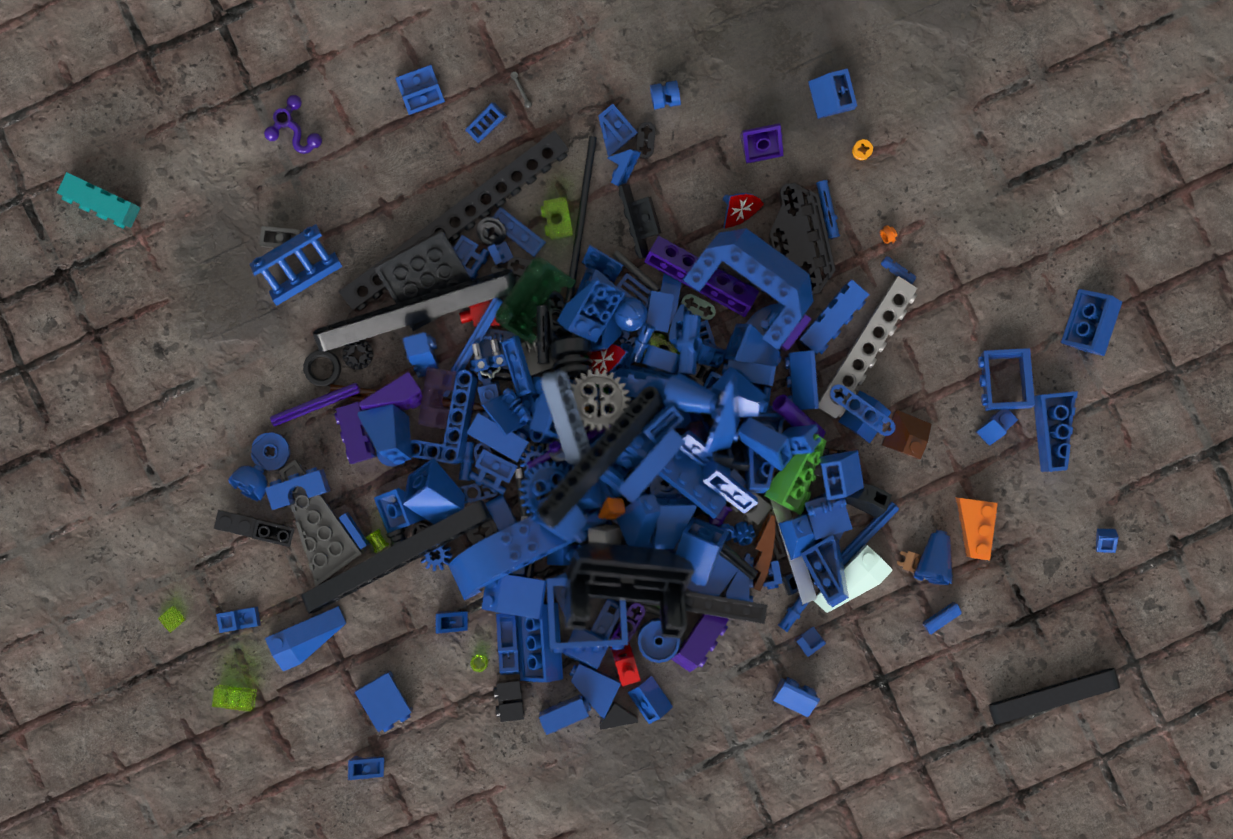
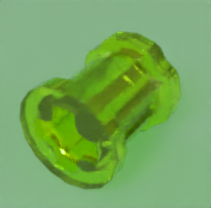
[365,529,390,554]

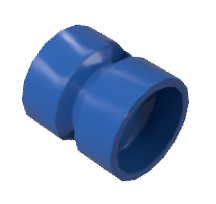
[650,80,681,110]

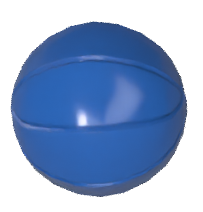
[614,298,648,331]

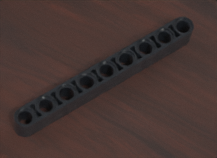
[537,386,664,528]

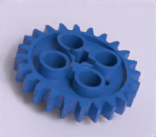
[519,461,569,522]

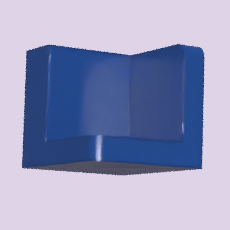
[795,627,826,657]

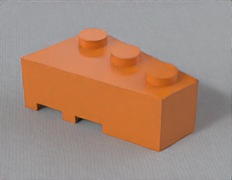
[955,497,998,560]

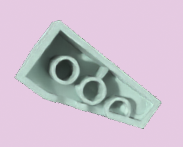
[813,544,892,613]

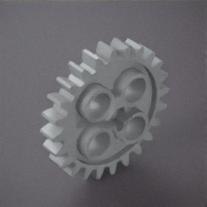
[570,369,630,433]

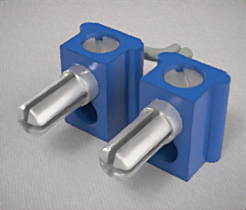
[470,339,507,378]

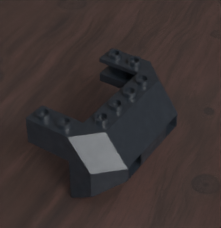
[564,542,695,639]

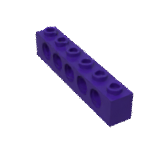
[644,236,759,317]

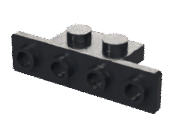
[618,184,662,259]

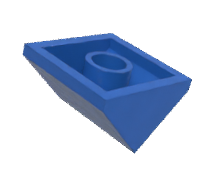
[838,391,891,443]
[562,629,609,670]

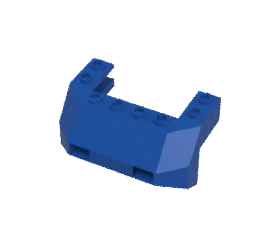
[683,228,814,349]

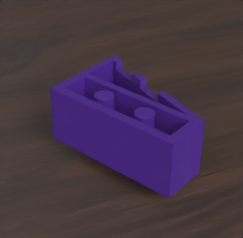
[335,402,377,464]
[671,614,729,672]

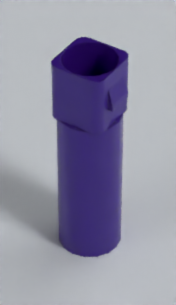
[772,395,826,438]

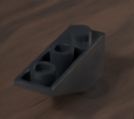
[844,483,892,518]

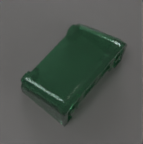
[495,257,576,344]

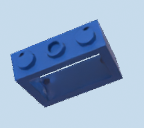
[978,348,1035,411]

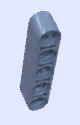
[542,371,590,464]

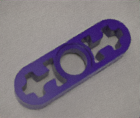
[609,602,645,648]

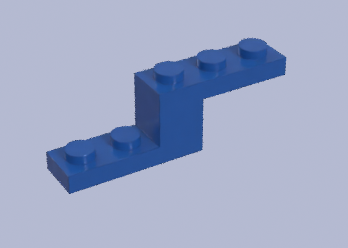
[680,430,758,514]

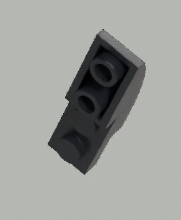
[214,509,295,547]

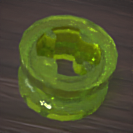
[470,654,488,672]

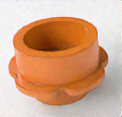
[880,225,897,244]

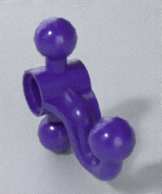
[264,95,322,154]

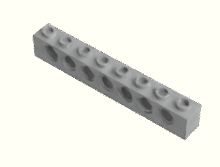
[818,276,918,419]

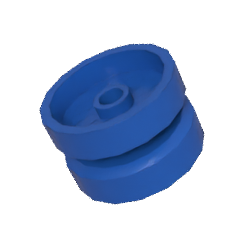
[637,618,680,663]

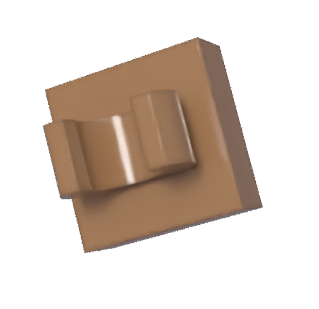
[897,551,922,573]

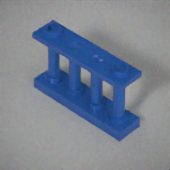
[249,224,343,306]

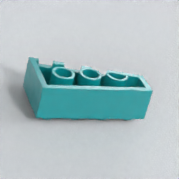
[57,172,141,229]

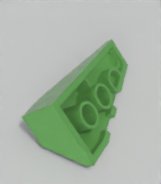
[765,433,826,515]

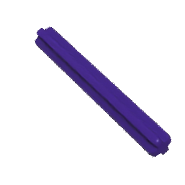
[270,383,360,426]

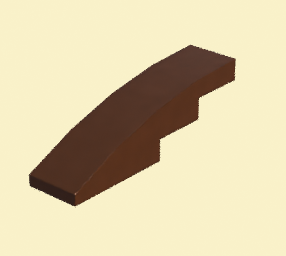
[753,510,775,591]

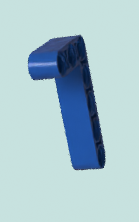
[411,370,478,465]

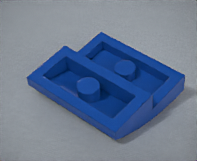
[395,64,445,115]

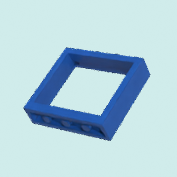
[546,578,628,653]

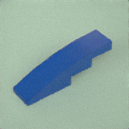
[618,428,686,503]

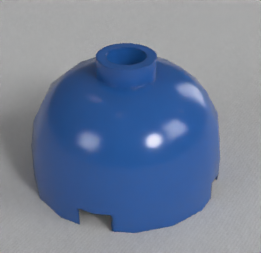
[228,465,268,501]

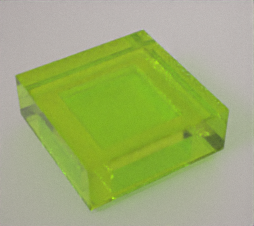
[158,605,186,633]

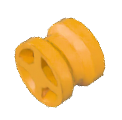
[852,139,873,160]

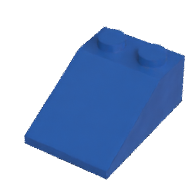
[482,573,547,619]

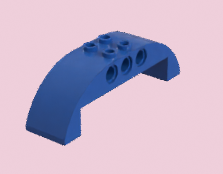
[448,516,589,600]

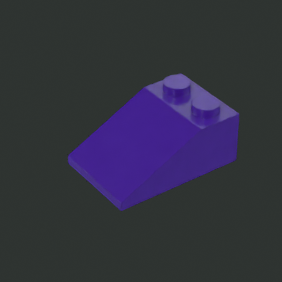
[359,372,423,411]

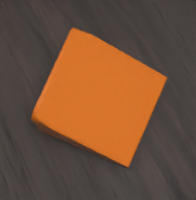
[598,498,625,520]

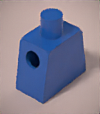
[539,505,587,543]

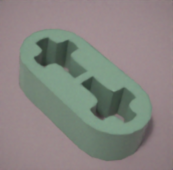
[681,294,716,320]

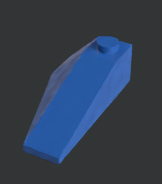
[265,606,346,671]

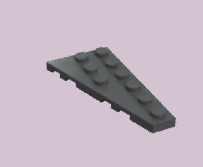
[280,459,363,587]

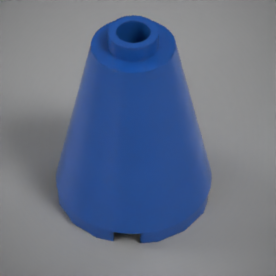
[663,373,720,413]
[914,530,953,585]

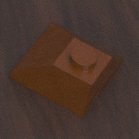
[882,410,932,460]

